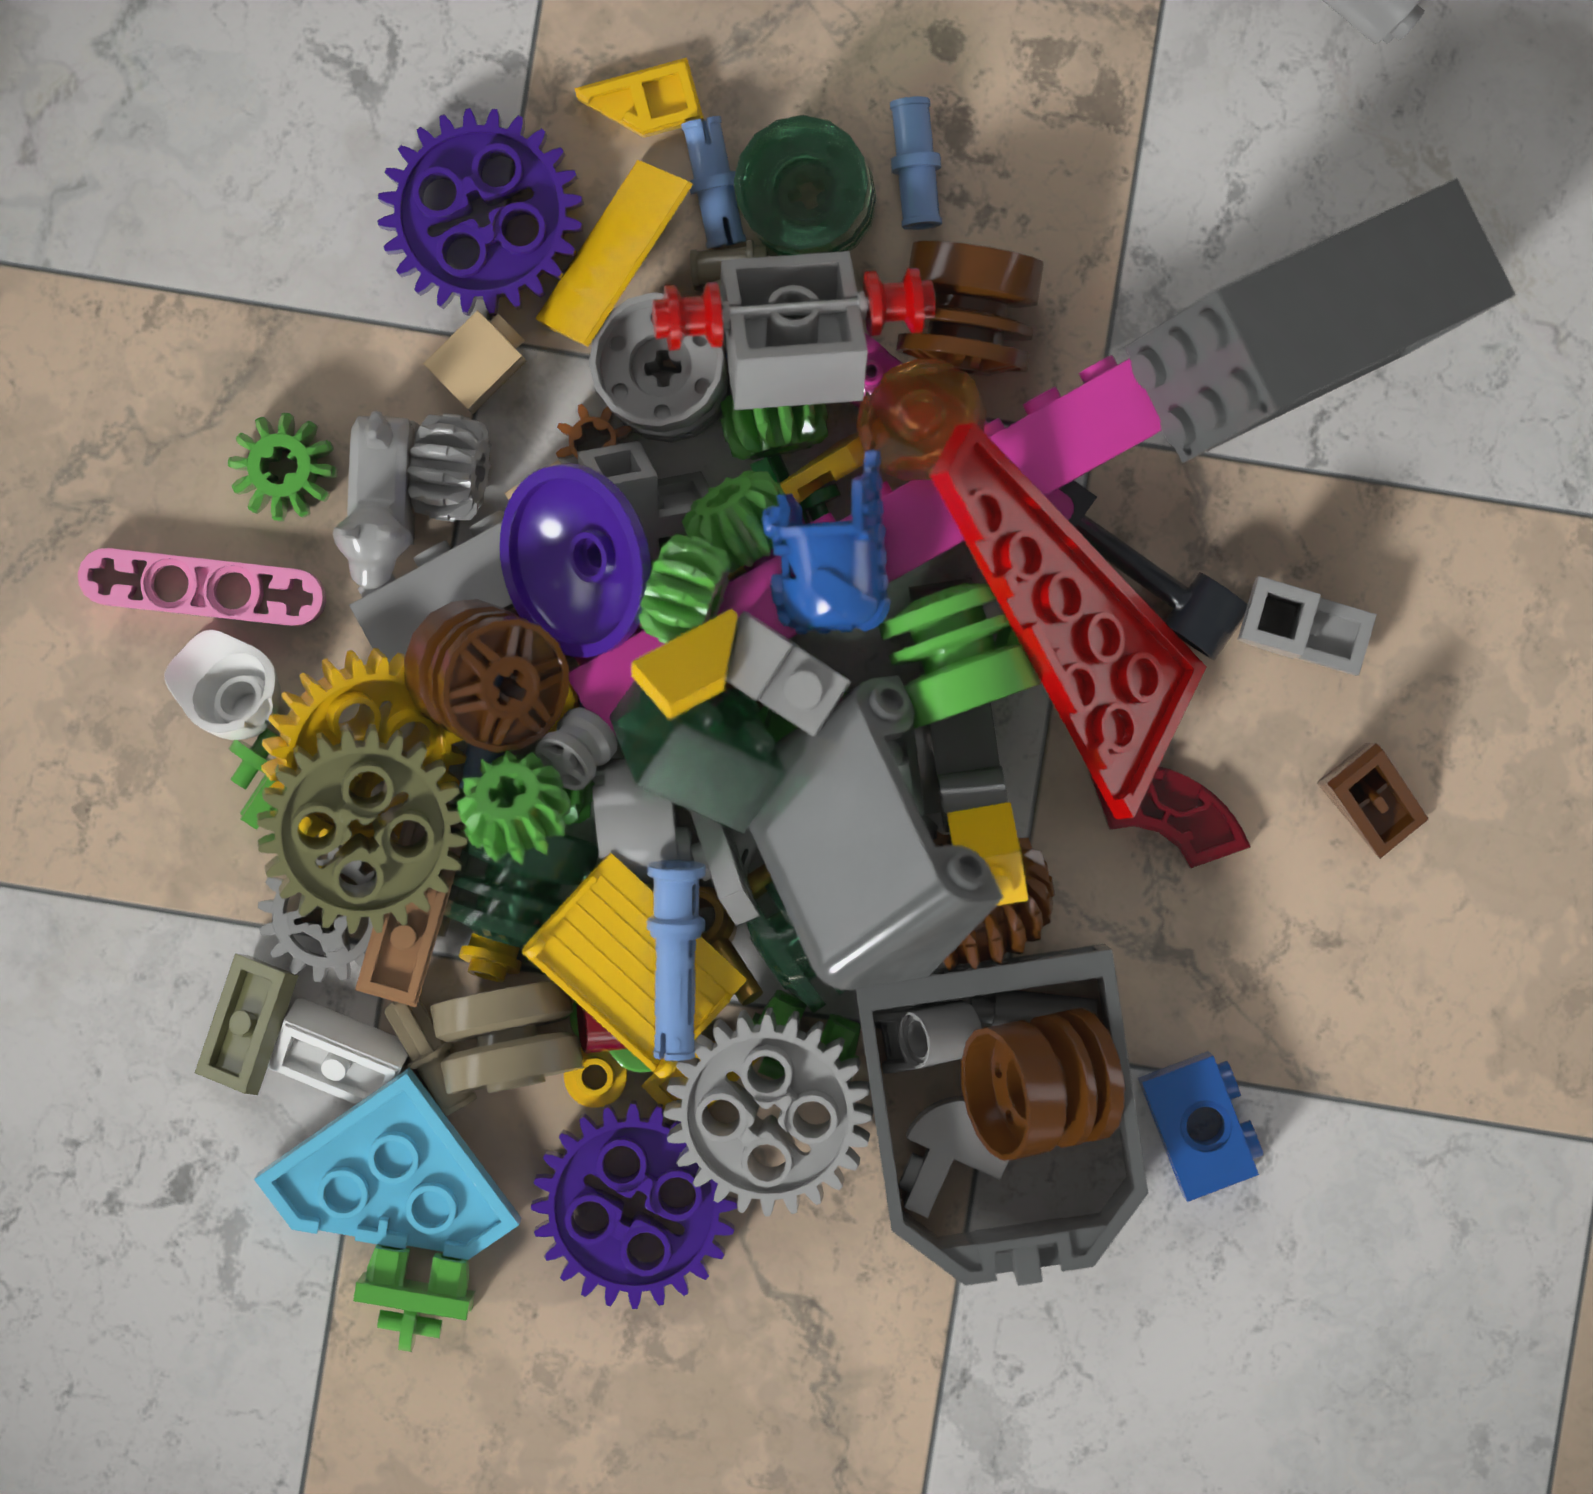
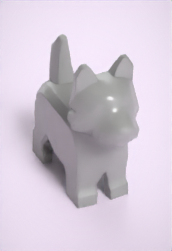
[333,411,420,589]

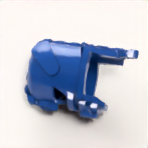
[763,450,890,635]

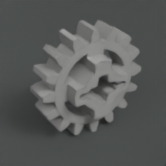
[258,845,375,983]

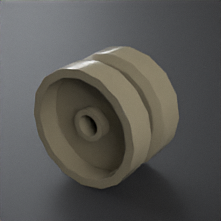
[430,980,585,1094]

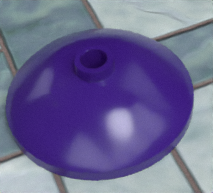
[499,463,651,657]

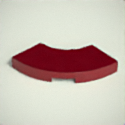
[1088,766,1251,868]

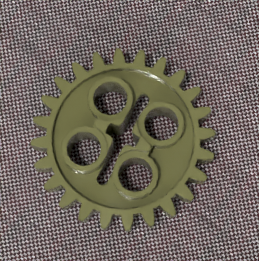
[257,724,467,934]

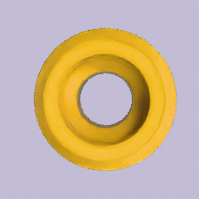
[459,932,522,982]
[564,1048,627,1108]

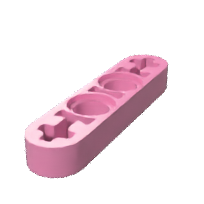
[78,548,326,627]

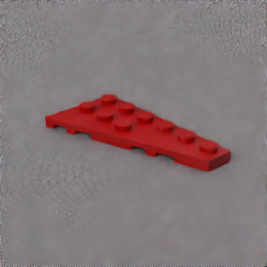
[930,422,1207,820]

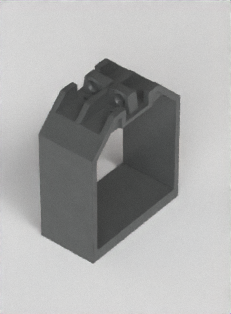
[856,944,1148,1286]

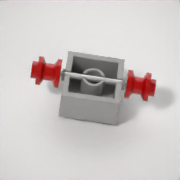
[652,251,935,410]

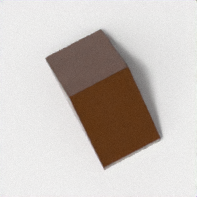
[1317,743,1429,859]

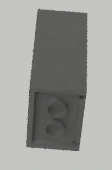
[1124,178,1516,463]

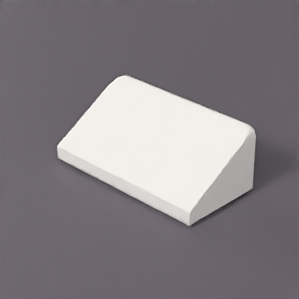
[268,998,409,1104]

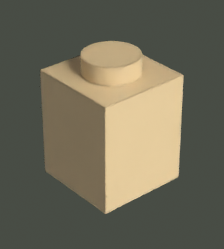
[423,310,527,414]

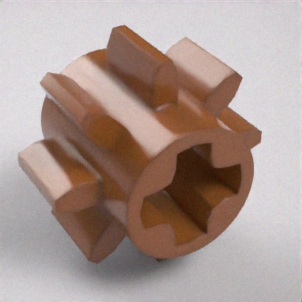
[556,404,633,459]

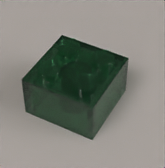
[609,680,786,833]

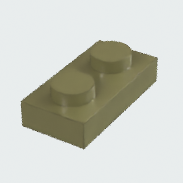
[194,953,299,1095]

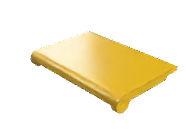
[535,160,693,347]
[522,852,747,1079]

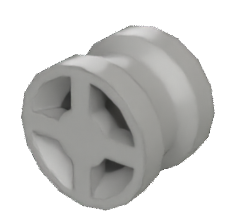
[535,707,617,790]

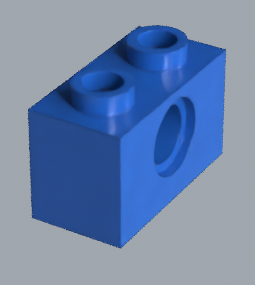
[1138,1051,1264,1202]

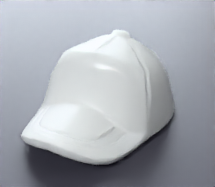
[164,630,281,740]

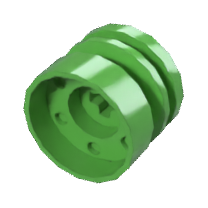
[878,583,1041,729]

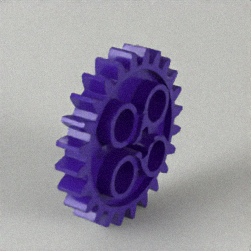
[377,108,584,316]
[531,1100,737,1309]

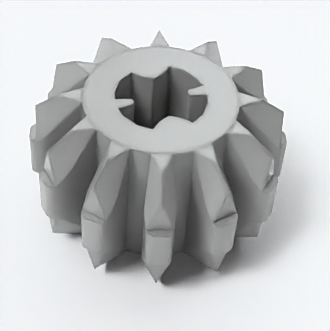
[407,413,492,522]

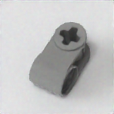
[872,1000,982,1074]

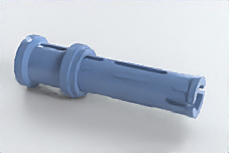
[647,860,706,1061]

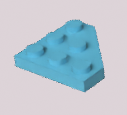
[254,1067,522,1260]

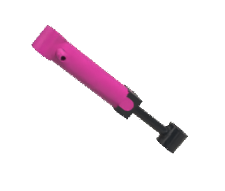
[848,332,1248,661]

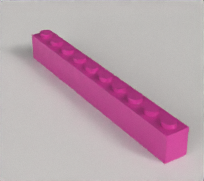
[569,355,1162,736]

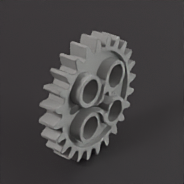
[664,1007,873,1217]

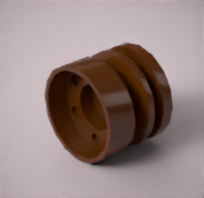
[896,240,1044,376]
[404,599,569,753]
[961,1007,1125,1161]

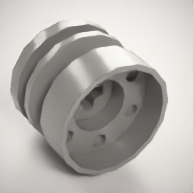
[589,292,732,442]

